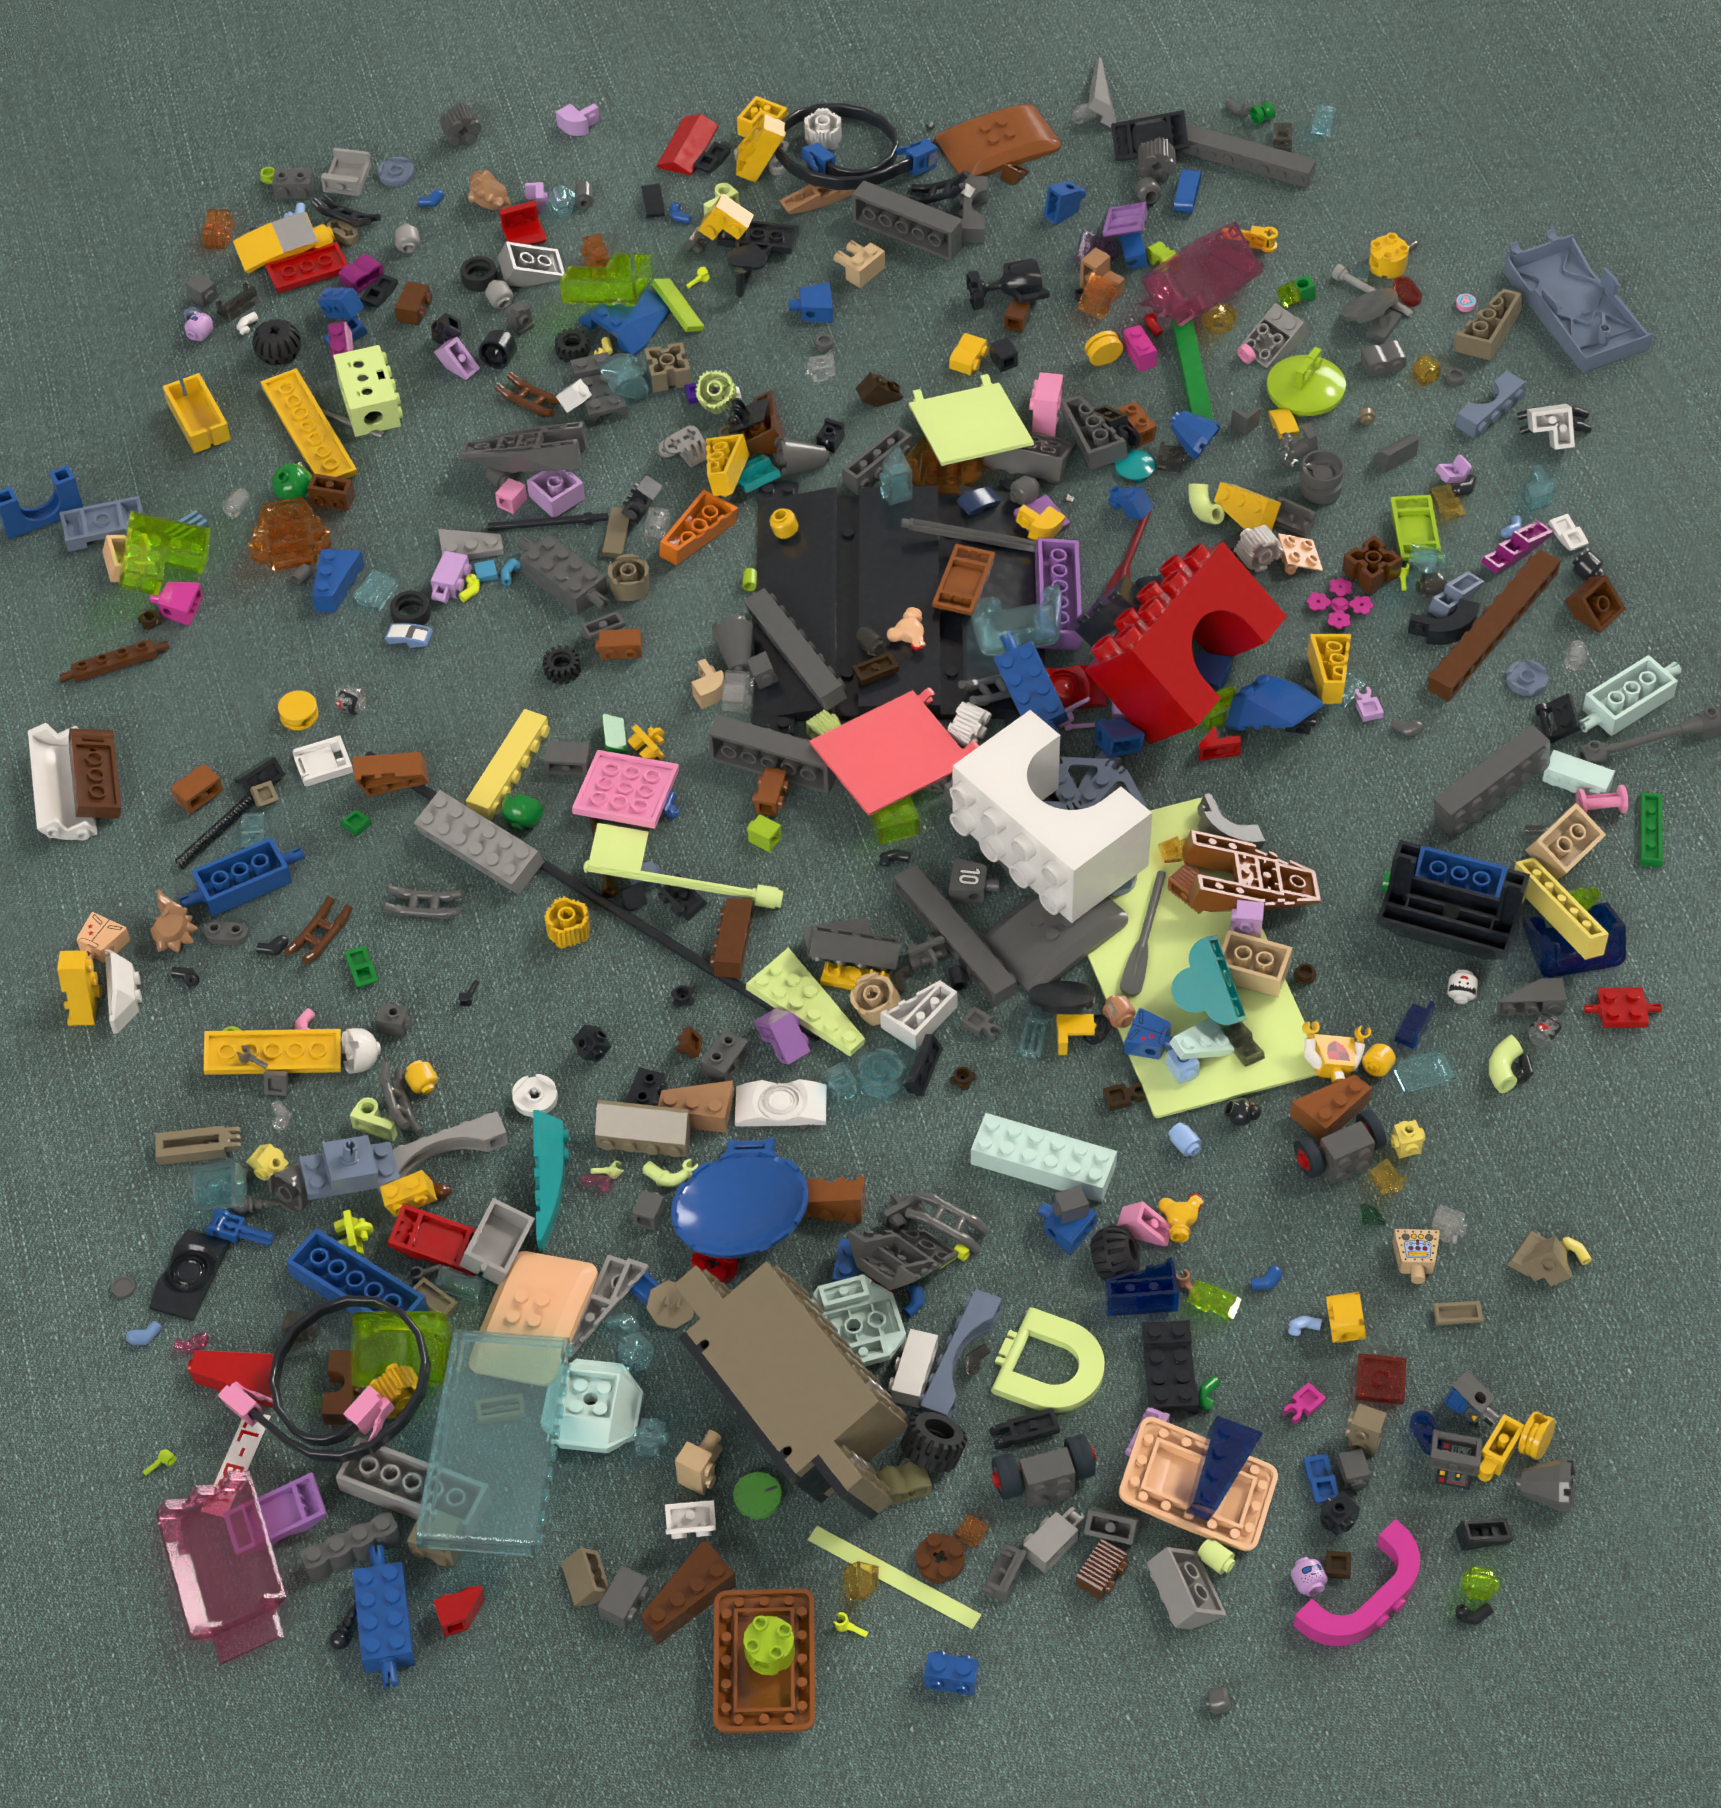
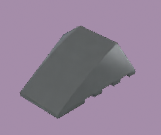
[847,1230,959,1290]

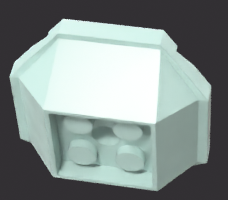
[811,1275,906,1367]
[541,1359,644,1453]

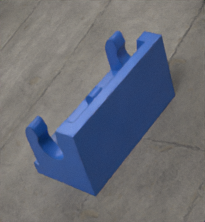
[1120,232,1148,269]

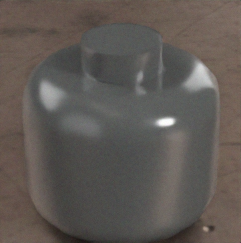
[1205,1687,1232,1714]

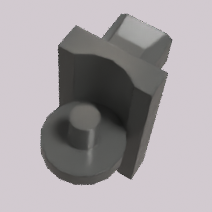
[906,935,948,970]
[883,1193,925,1233]

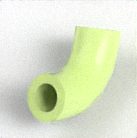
[1188,484,1224,524]
[1489,1034,1524,1093]

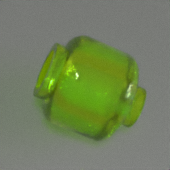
[1461,1566,1500,1601]

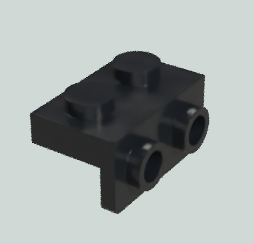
[655,873,707,921]

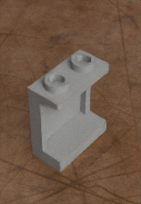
[321,148,371,196]

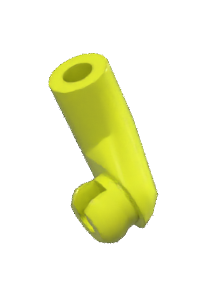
[458,574,480,602]

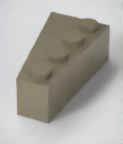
[1454,289,1522,361]

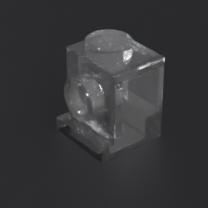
[806,351,836,382]

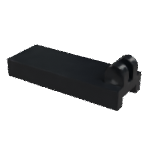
[902,1034,943,1096]

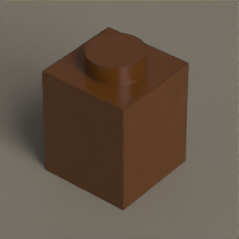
[1004,299,1030,333]

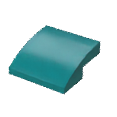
[737,454,781,493]

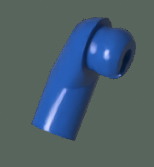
[663,791,680,819]

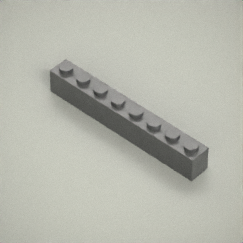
[744,588,847,711]
[894,865,1017,1007]

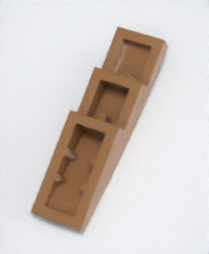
[779,184,855,214]

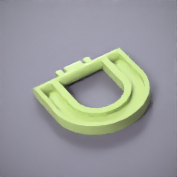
[991,1307,1105,1413]

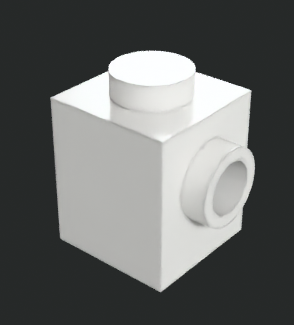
[556,379,592,412]

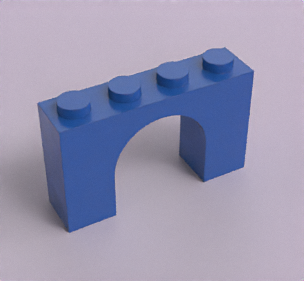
[0,465,83,539]

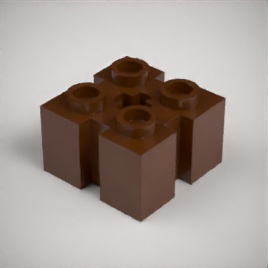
[1342,535,1403,595]

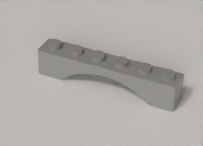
[378,1111,509,1192]

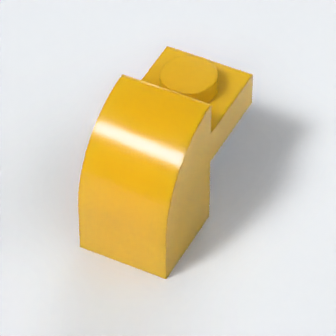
[1016,504,1066,540]

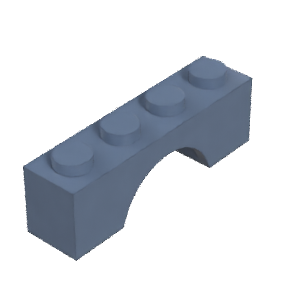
[1456,370,1525,439]

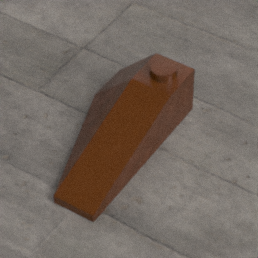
[740,390,785,456]

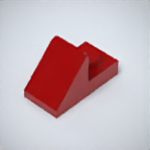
[1198,726,1241,761]

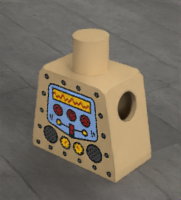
[1392,1229,1440,1284]

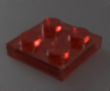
[1355,1353,1407,1405]

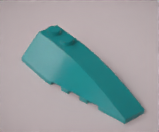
[533,1110,570,1252]

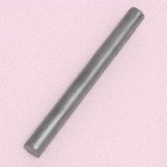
[321,409,385,439]

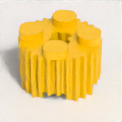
[544,896,590,949]
[369,1363,422,1419]

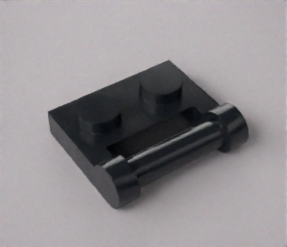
[1535,693,1581,744]

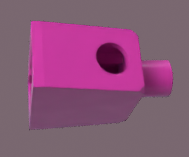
[150,582,203,625]

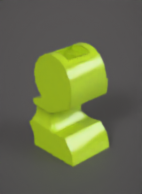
[1145,241,1179,278]

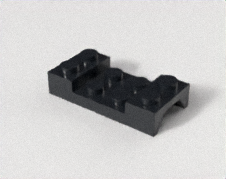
[1141,1320,1199,1414]

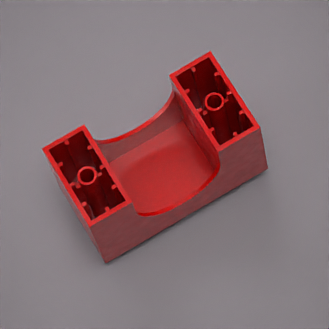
[1085,542,1287,744]

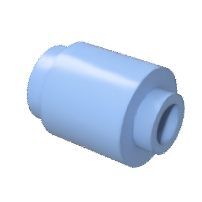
[1168,1123,1202,1157]

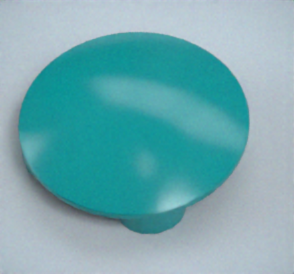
[1115,450,1155,483]

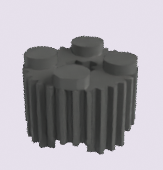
[439,102,481,146]
[1138,137,1176,182]

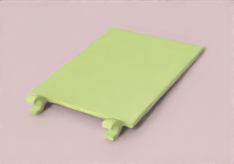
[909,374,1034,466]

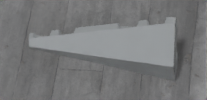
[1088,57,1117,127]
[564,1255,649,1360]

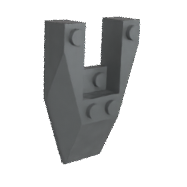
[460,421,588,473]

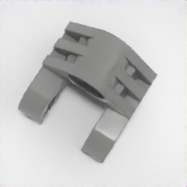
[657,425,707,468]

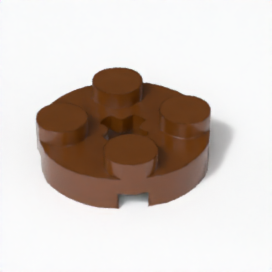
[915,1533,965,1584]

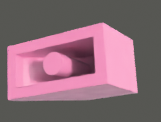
[1117,1201,1171,1246]

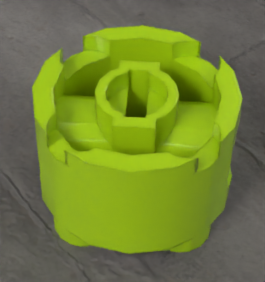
[743,1616,795,1676]

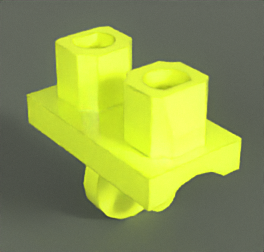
[334,1210,374,1256]

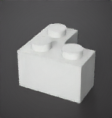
[1527,404,1575,450]

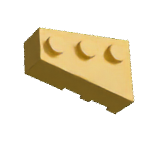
[736,114,786,183]
[1214,482,1281,531]
[57,950,102,1026]

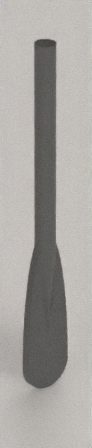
[1120,870,1166,996]

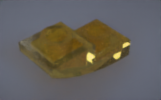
[1158,836,1187,863]

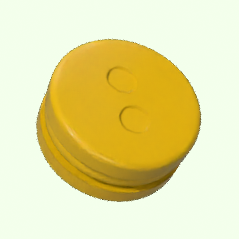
[1084,331,1123,366]
[278,691,319,731]
[1518,1411,1555,1460]

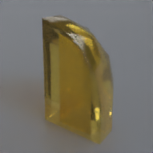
[1412,354,1441,387]
[844,1561,879,1601]

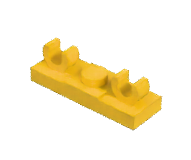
[820,962,890,990]

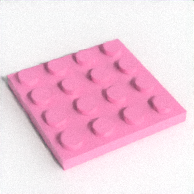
[572,750,679,829]

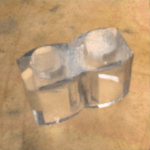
[722,670,755,714]

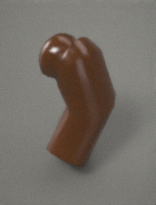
[426,1174,451,1198]

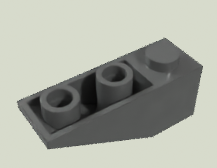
[1496,978,1566,1016]

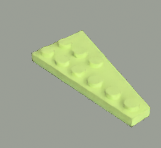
[746,947,865,1057]

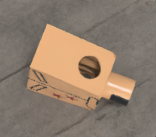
[77,912,130,963]

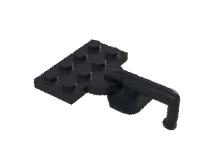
[717,220,799,298]

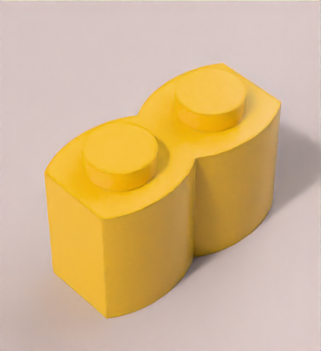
[949,333,989,376]

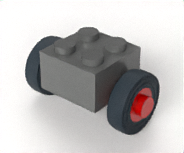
[1294,1109,1387,1184]

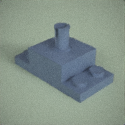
[299,1135,400,1200]

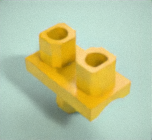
[628,724,665,760]

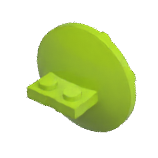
[1267,347,1346,417]

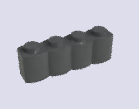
[300,1513,401,1581]

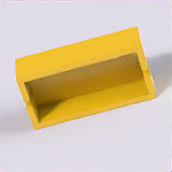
[163,373,231,453]

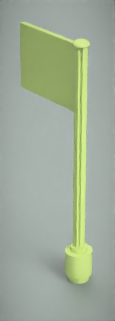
[583,823,783,909]

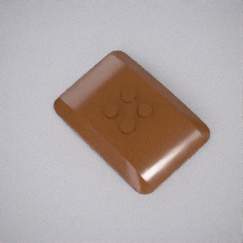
[935,103,1061,176]
[713,1588,815,1733]

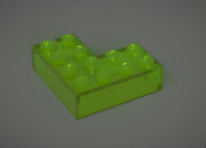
[560,253,653,306]
[117,511,211,596]

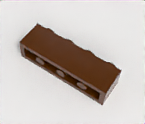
[710,898,753,979]

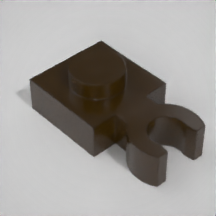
[1103,1083,1145,1112]

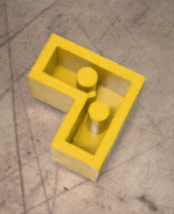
[737,96,788,137]
[698,193,754,240]

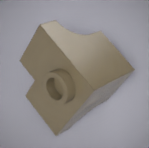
[1522,1236,1572,1287]

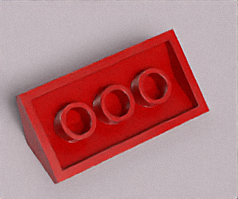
[657,114,718,176]

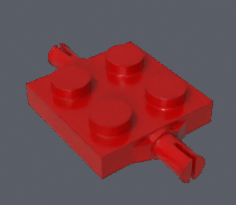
[1583,987,1662,1028]

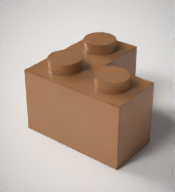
[1080,247,1125,305]

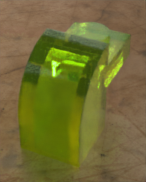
[1201,685,1236,732]

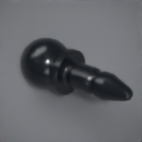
[330,1603,357,1650]

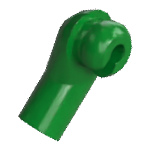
[1198,1376,1220,1411]

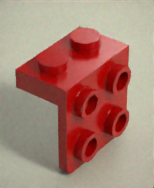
[499,200,547,246]

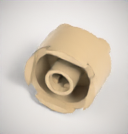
[850,973,901,1026]

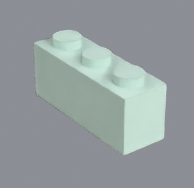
[1542,750,1615,795]

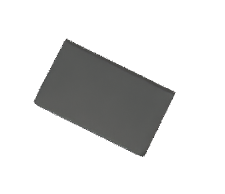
[580,611,626,640]

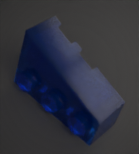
[1105,1257,1179,1316]

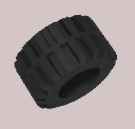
[900,1411,967,1473]

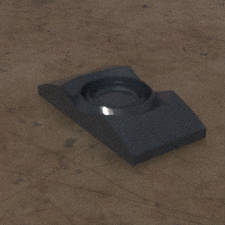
[1111,110,1189,161]
[149,1229,231,1321]

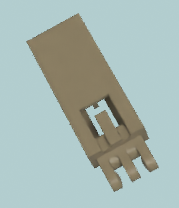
[155,1125,241,1165]

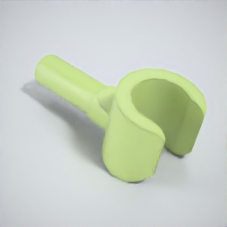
[591,1161,624,1179]

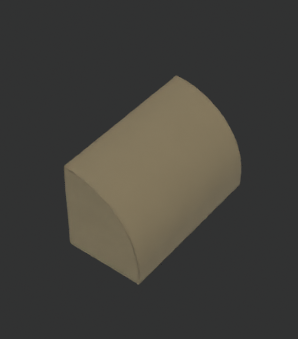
[561,1548,609,1606]

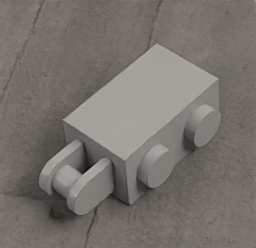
[1023,1507,1087,1574]

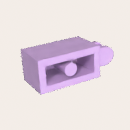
[431,551,471,603]

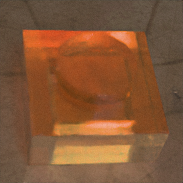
[955,1514,989,1549]

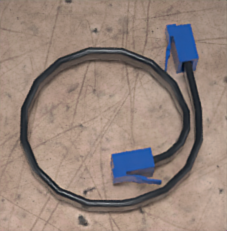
[775,103,938,190]

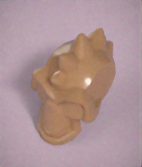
[467,170,511,210]
[150,889,198,953]

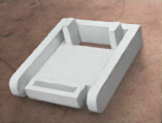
[292,735,353,786]

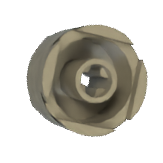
[608,554,650,601]

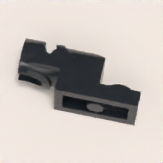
[1094,405,1141,450]

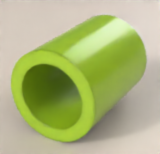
[742,568,757,591]

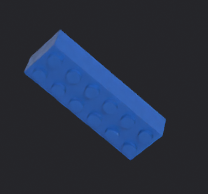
[286,1228,429,1344]

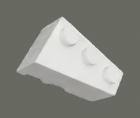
[880,981,957,1051]

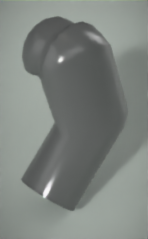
[1391,718,1424,737]

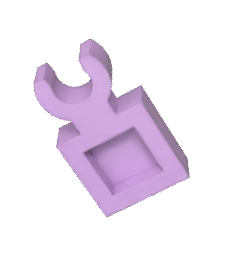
[1355,686,1384,722]

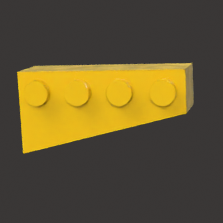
[1307,634,1351,704]

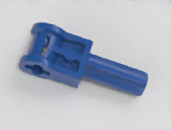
[205,1209,274,1246]

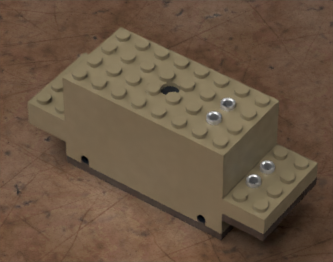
[674,1261,908,1520]

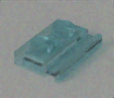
[352,569,399,612]

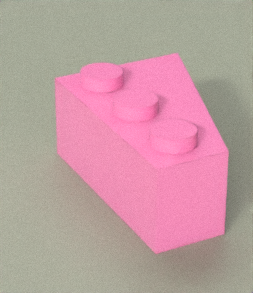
[1030,372,1063,437]

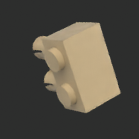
[833,240,885,288]
[675,1430,723,1495]

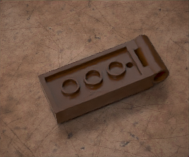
[68,728,121,819]

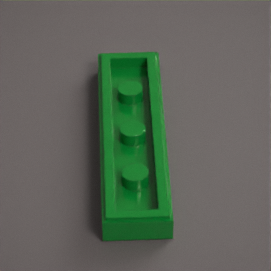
[1639,792,1663,867]

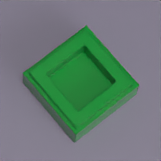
[341,809,372,837]

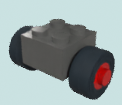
[991,1434,1096,1507]

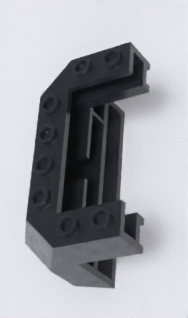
[1377,840,1530,960]

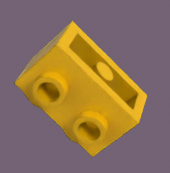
[380,1170,437,1217]

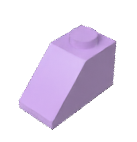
[434,337,480,380]

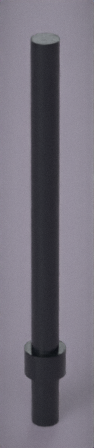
[488,512,609,531]

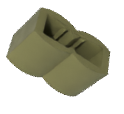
[877,1460,932,1506]

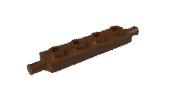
[59,639,169,683]

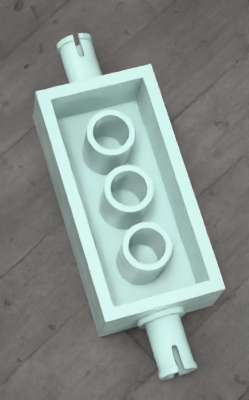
[1579,655,1681,736]

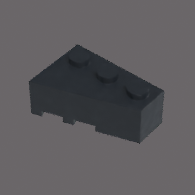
[1075,575,1140,647]

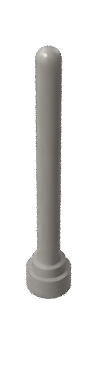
[1332,264,1413,317]

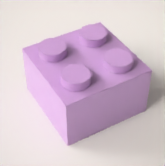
[527,470,585,517]

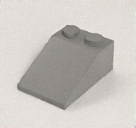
[498,242,566,287]

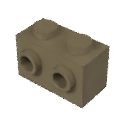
[1345,1403,1387,1456]

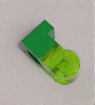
[1276,275,1316,307]

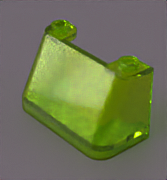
[350,1311,452,1387]

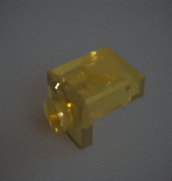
[1367,1158,1408,1195]

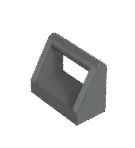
[1428,1429,1482,1476]

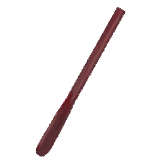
[1103,510,1152,596]

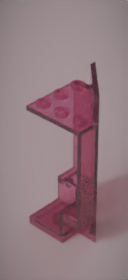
[1138,221,1264,327]

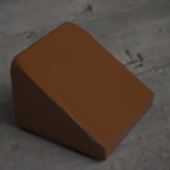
[1000,163,1029,185]

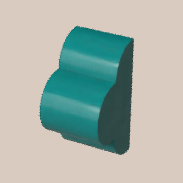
[1171,935,1247,1025]

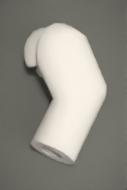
[236,312,259,335]

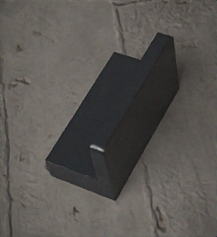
[233,757,286,797]

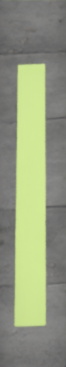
[808,1526,981,1629]

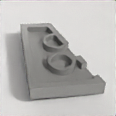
[438,529,504,560]

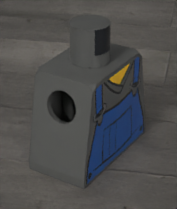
[1441,1370,1500,1427]

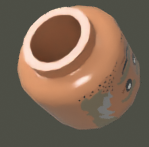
[1102,995,1136,1029]

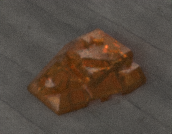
[248,497,332,571]

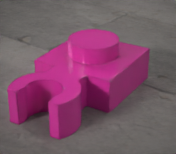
[1283,1382,1326,1424]

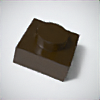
[1325,1550,1352,1580]

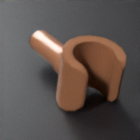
[1176,1269,1201,1302]

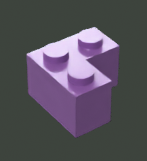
[753,1008,811,1064]

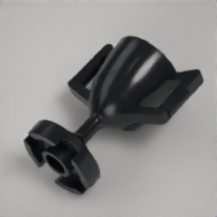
[966,259,1050,310]

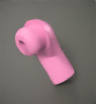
[295,1008,315,1030]

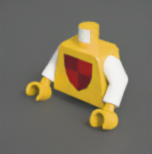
[1302,1021,1371,1084]

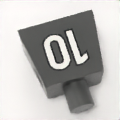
[949,858,1000,904]

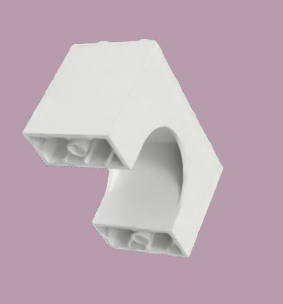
[949,710,1152,923]

